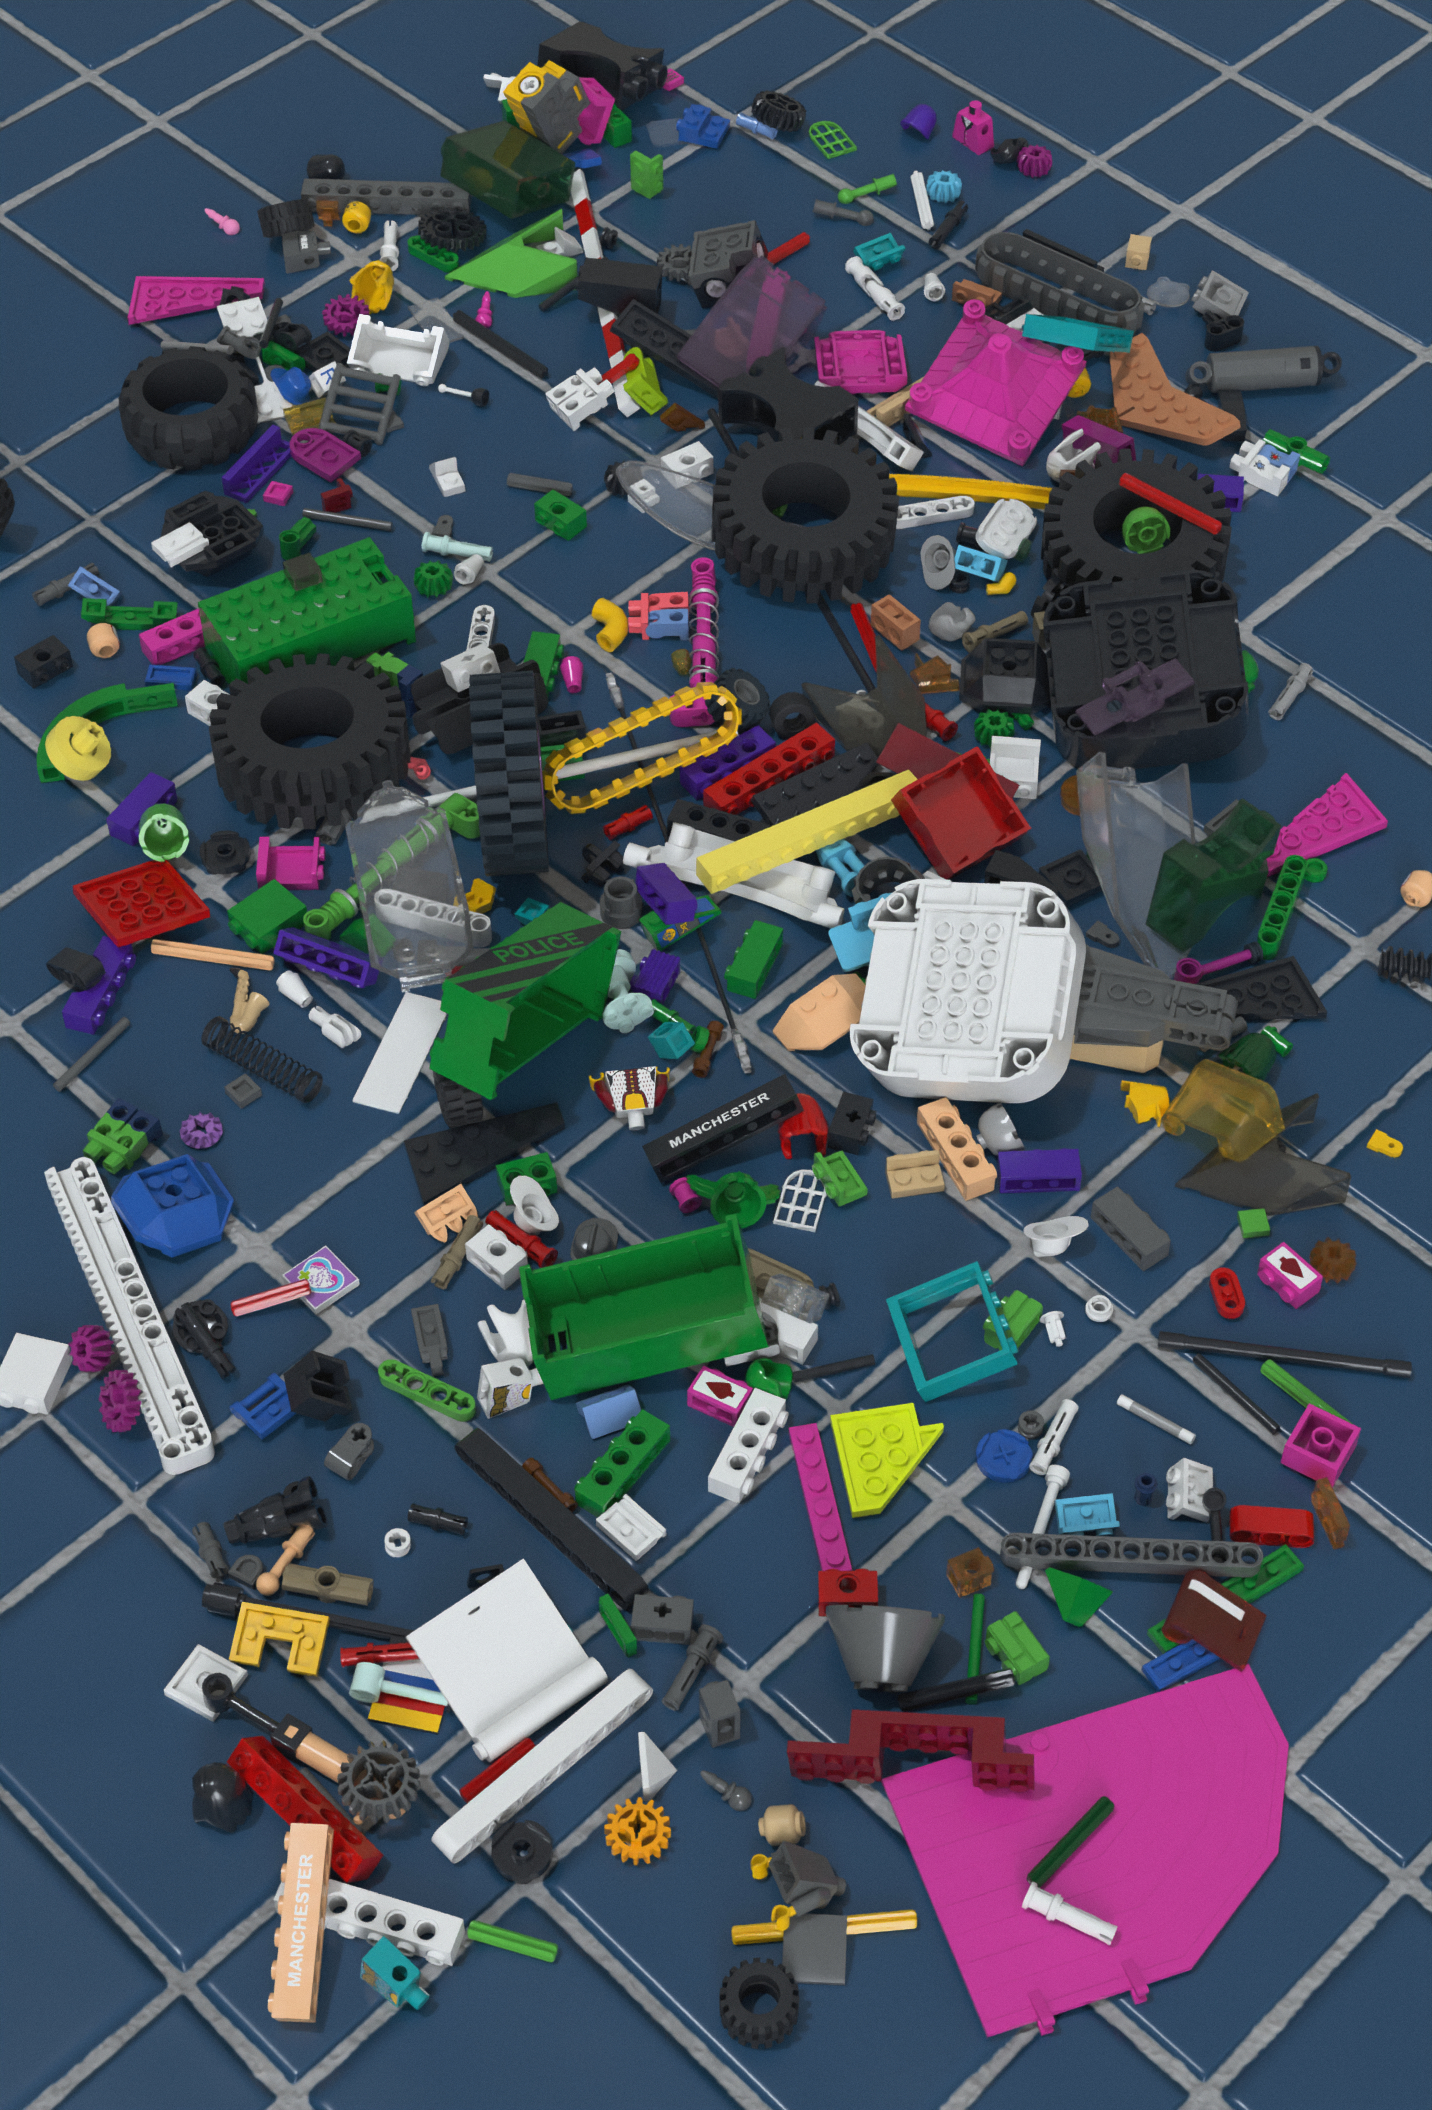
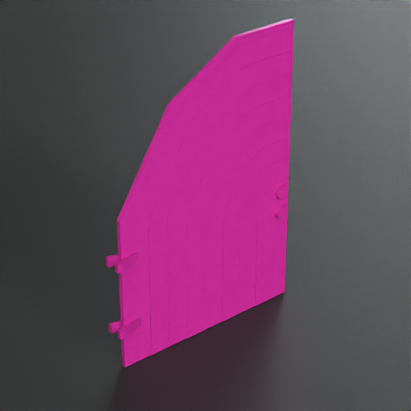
[881,1664,1289,2038]

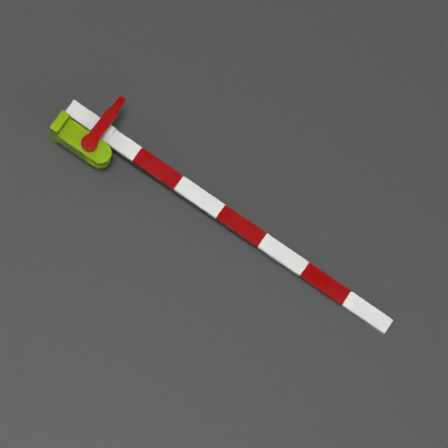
[568,169,668,417]

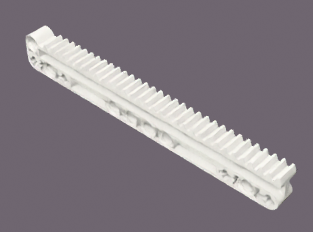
[44,1157,215,1475]

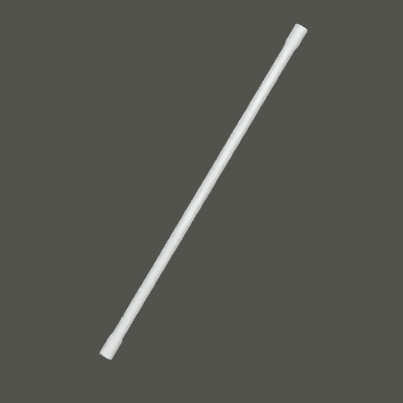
[357,729,738,826]

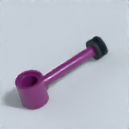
[1173,941,1263,984]

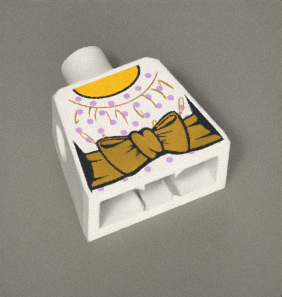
[477,1358,543,1419]

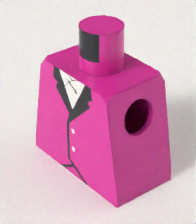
[952,101,994,155]

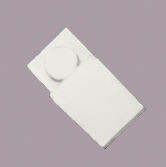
[536,227,584,257]
[429,457,465,497]

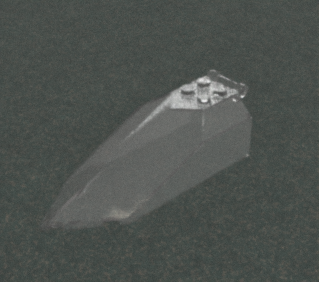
[1076,752,1204,979]
[345,780,474,992]

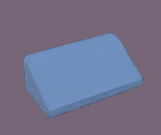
[68,566,122,606]

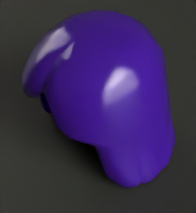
[900,104,937,139]

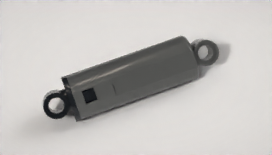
[1185,346,1342,393]

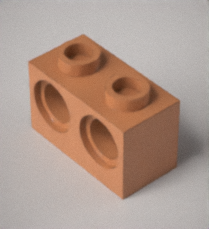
[871,594,921,651]

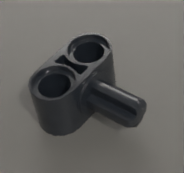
[1202,311,1244,352]

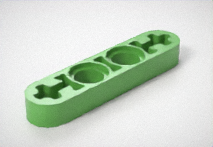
[378,1359,476,1422]

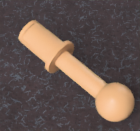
[256,1525,315,1596]

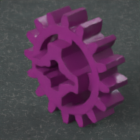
[322,294,370,337]
[99,1370,141,1432]

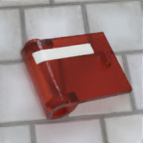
[1162,1570,1267,1672]

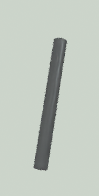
[303,508,393,531]
[53,1017,130,1092]

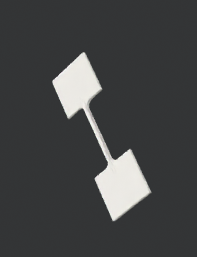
[217,297,300,424]

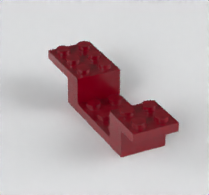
[787,1710,1035,1793]

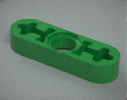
[407,235,459,273]

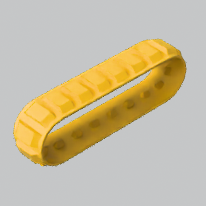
[542,682,742,814]

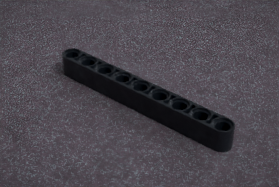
[454,1428,649,1610]

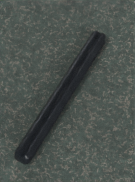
[453,310,549,379]

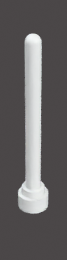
[1016,1465,1070,1589]

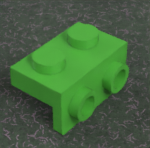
[630,151,664,199]
[812,1150,868,1207]

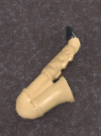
[230,968,269,1034]

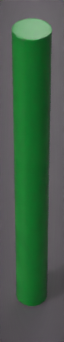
[965,1594,985,1705]

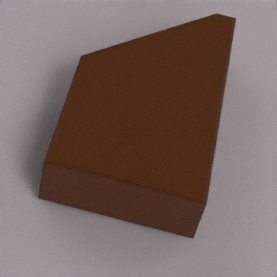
[660,403,705,432]

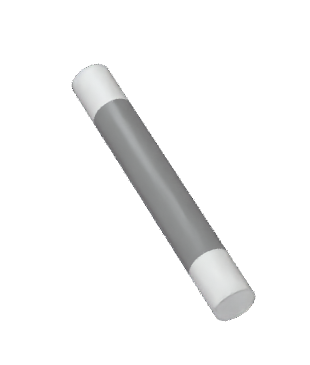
[1117,1394,1196,1445]

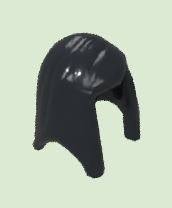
[192,1762,253,1833]

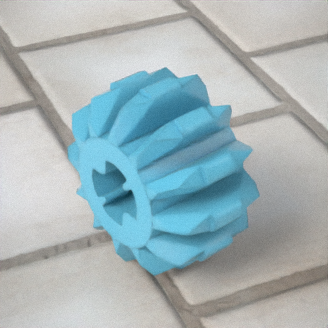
[926,170,962,204]

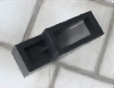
[1217,390,1247,441]

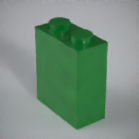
[227,879,307,954]

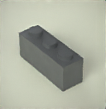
[1091,1186,1171,1271]

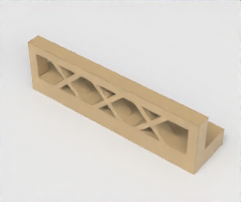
[866,377,924,427]

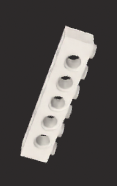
[274,1879,465,1966]

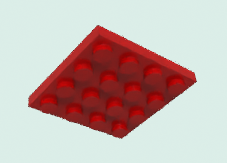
[73,860,210,947]

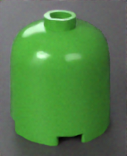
[139,803,189,862]

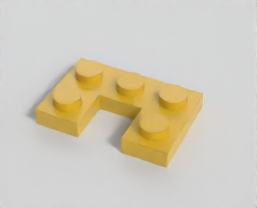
[229,1602,330,1677]

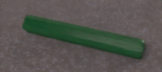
[1026,1796,1114,1888]

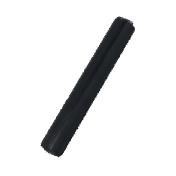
[898,1668,1015,1711]

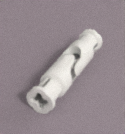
[845,256,905,321]

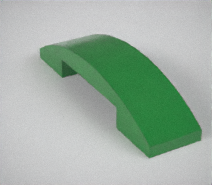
[81,598,178,630]

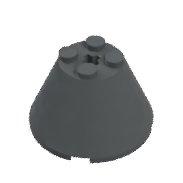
[826,1605,945,1693]

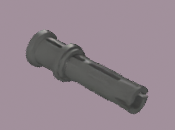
[662,1624,724,1711]

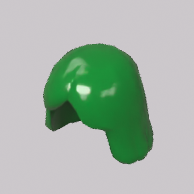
[746,1358,793,1400]

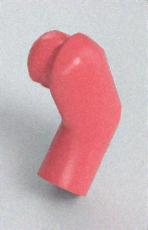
[407,757,431,779]

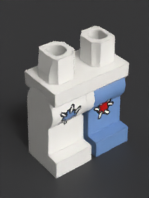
[1229,439,1300,496]

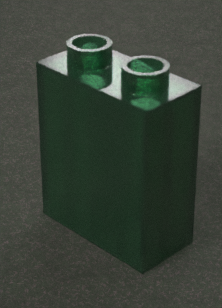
[440,120,576,219]

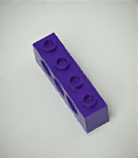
[679,725,776,801]

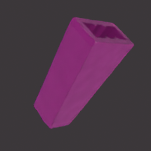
[1062,415,1136,465]

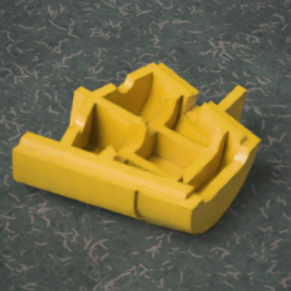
[1120,1080,1170,1127]

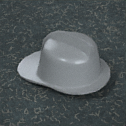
[921,535,956,590]

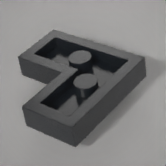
[985,296,1033,324]

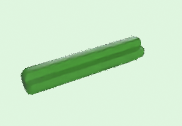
[467,1920,558,1962]

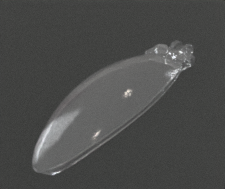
[616,461,804,551]

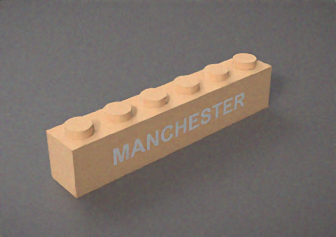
[268,1823,334,2023]

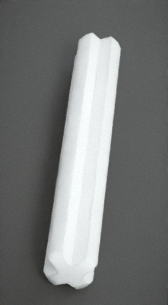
[911,171,934,231]

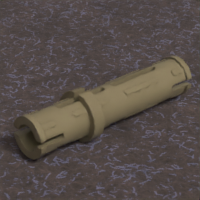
[431,1215,483,1289]

